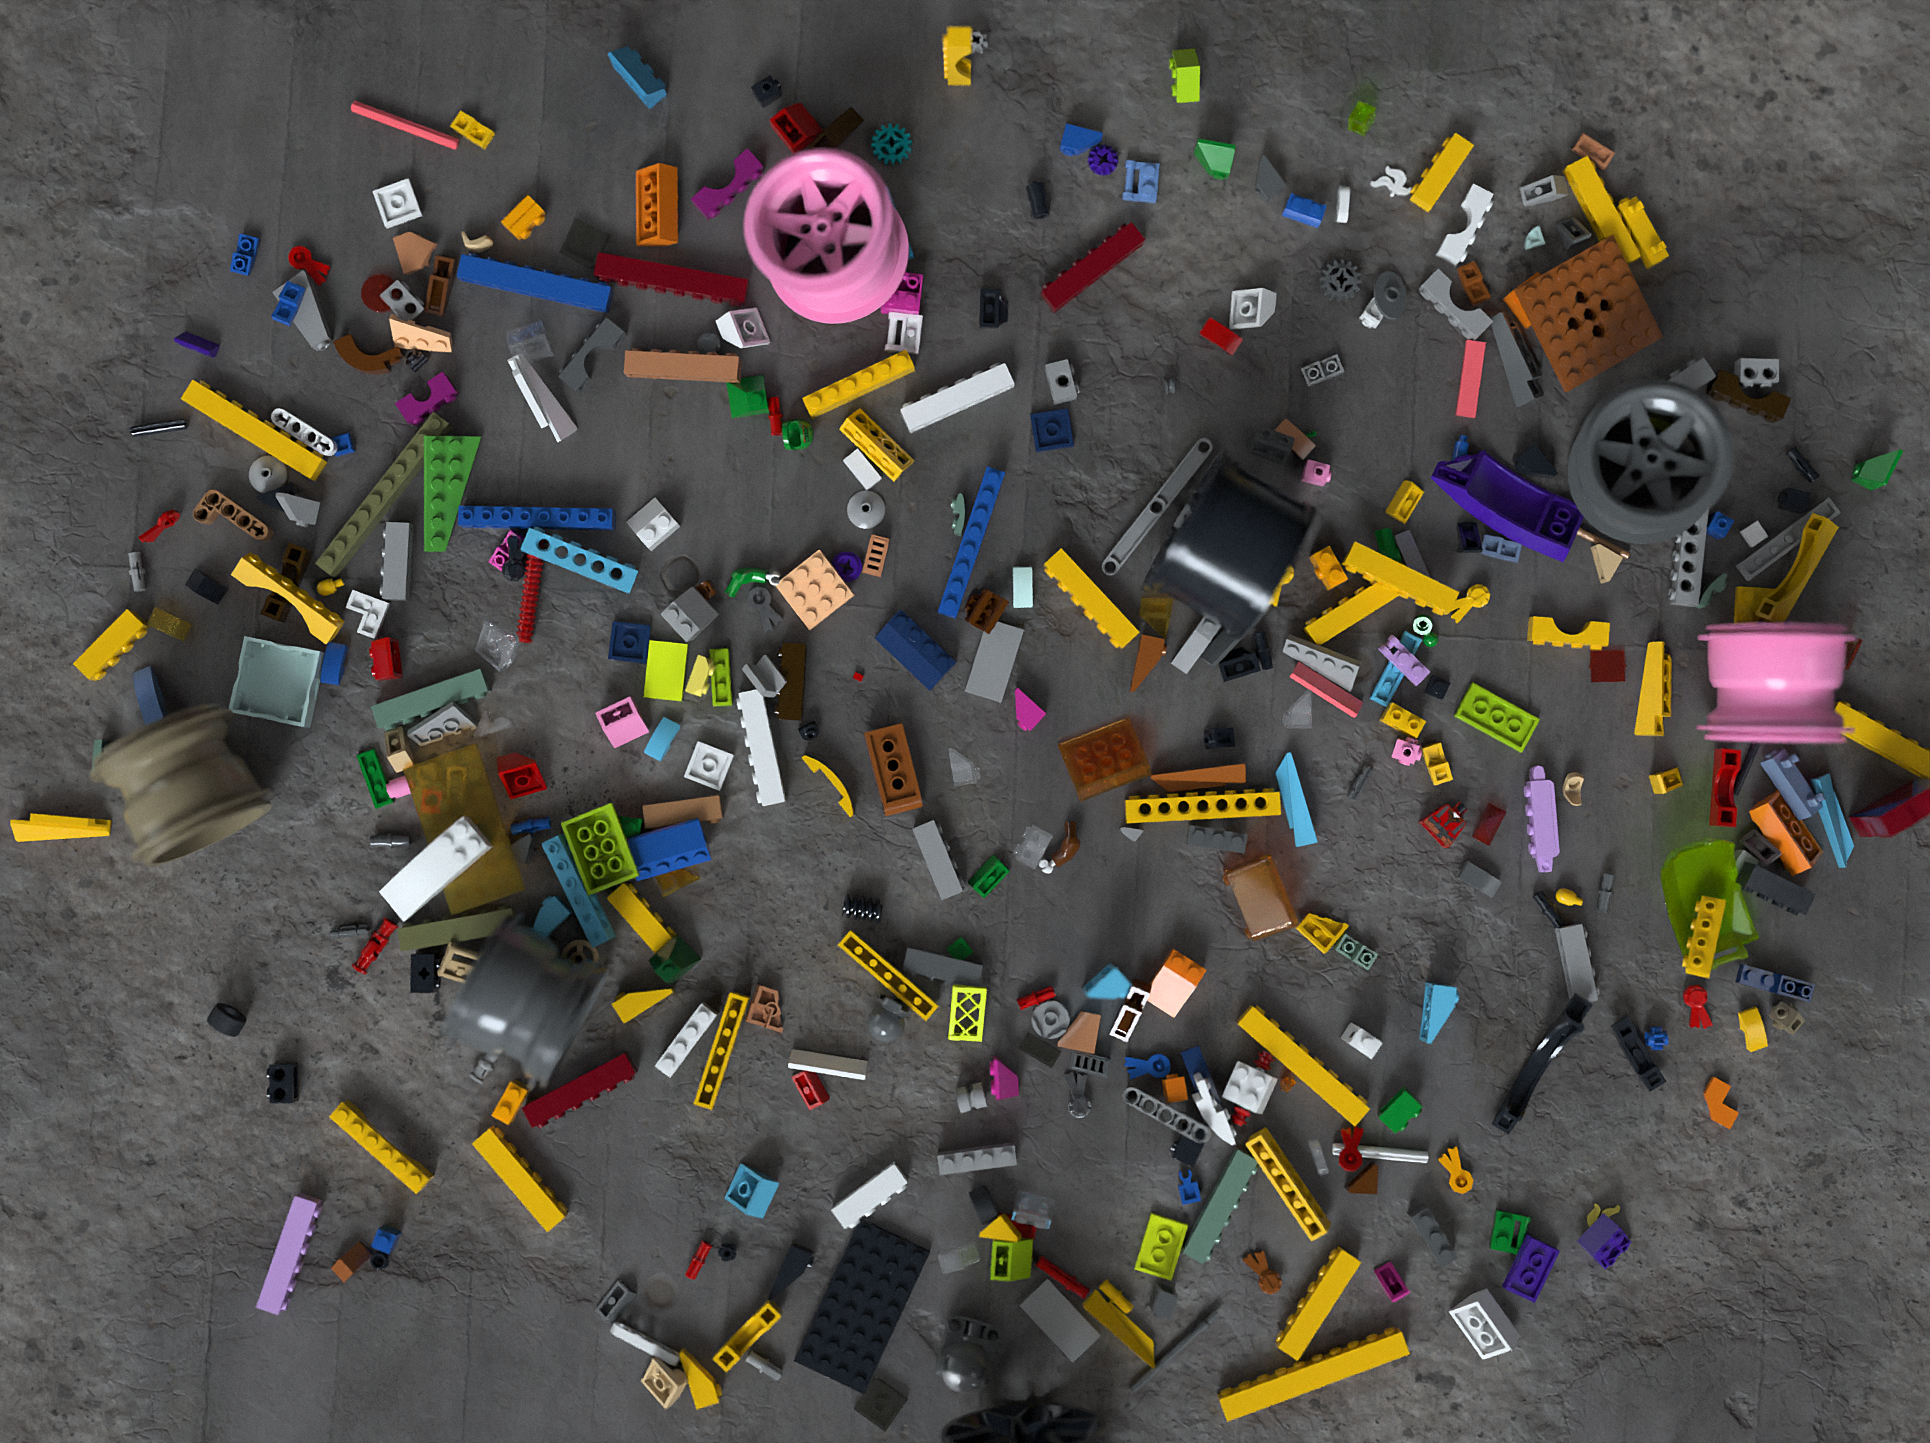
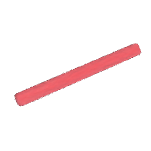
[351,101,459,150]

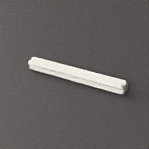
[1332,1143,1429,1163]

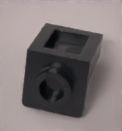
[1203,727,1235,749]

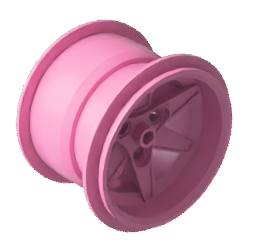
[744,148,909,324]
[1696,624,1856,742]

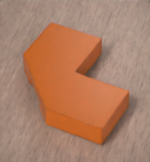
[1703,1076,1739,1129]

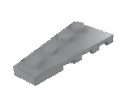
[1283,634,1361,692]

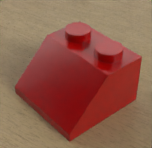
[369,637,403,681]

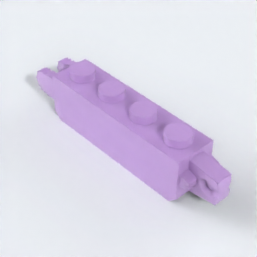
[1524,765,1560,872]

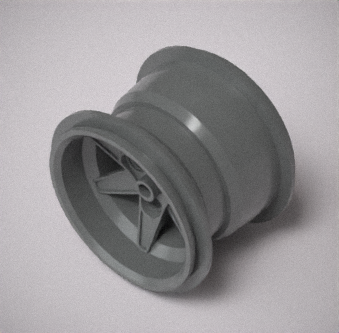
[1567,380,1734,544]
[441,912,611,1090]

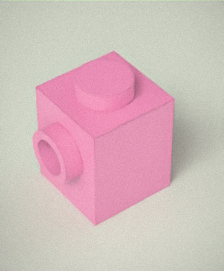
[1301,460,1332,486]

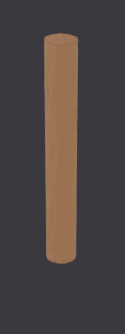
[1577,527,1630,559]

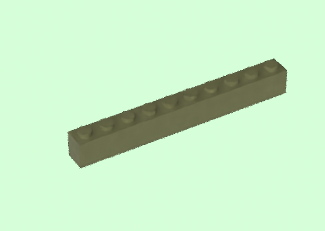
[315,412,453,577]

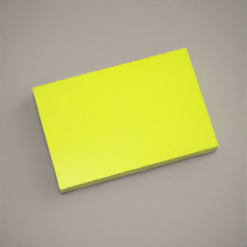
[643,640,688,701]
[1134,1212,1188,1281]

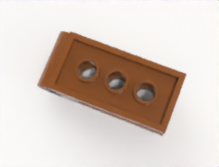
[863,723,923,817]

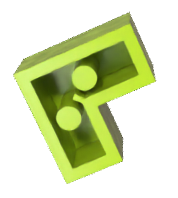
[1169,49,1200,103]

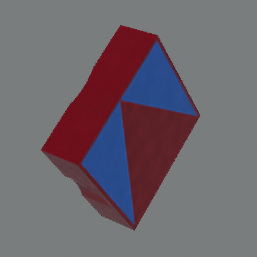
[1849,778,1930,838]

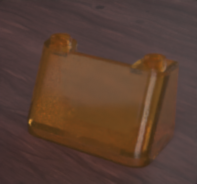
[1222,853,1299,942]

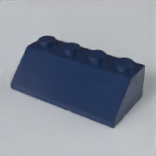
[875,609,956,691]

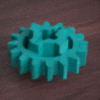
[871,123,912,166]

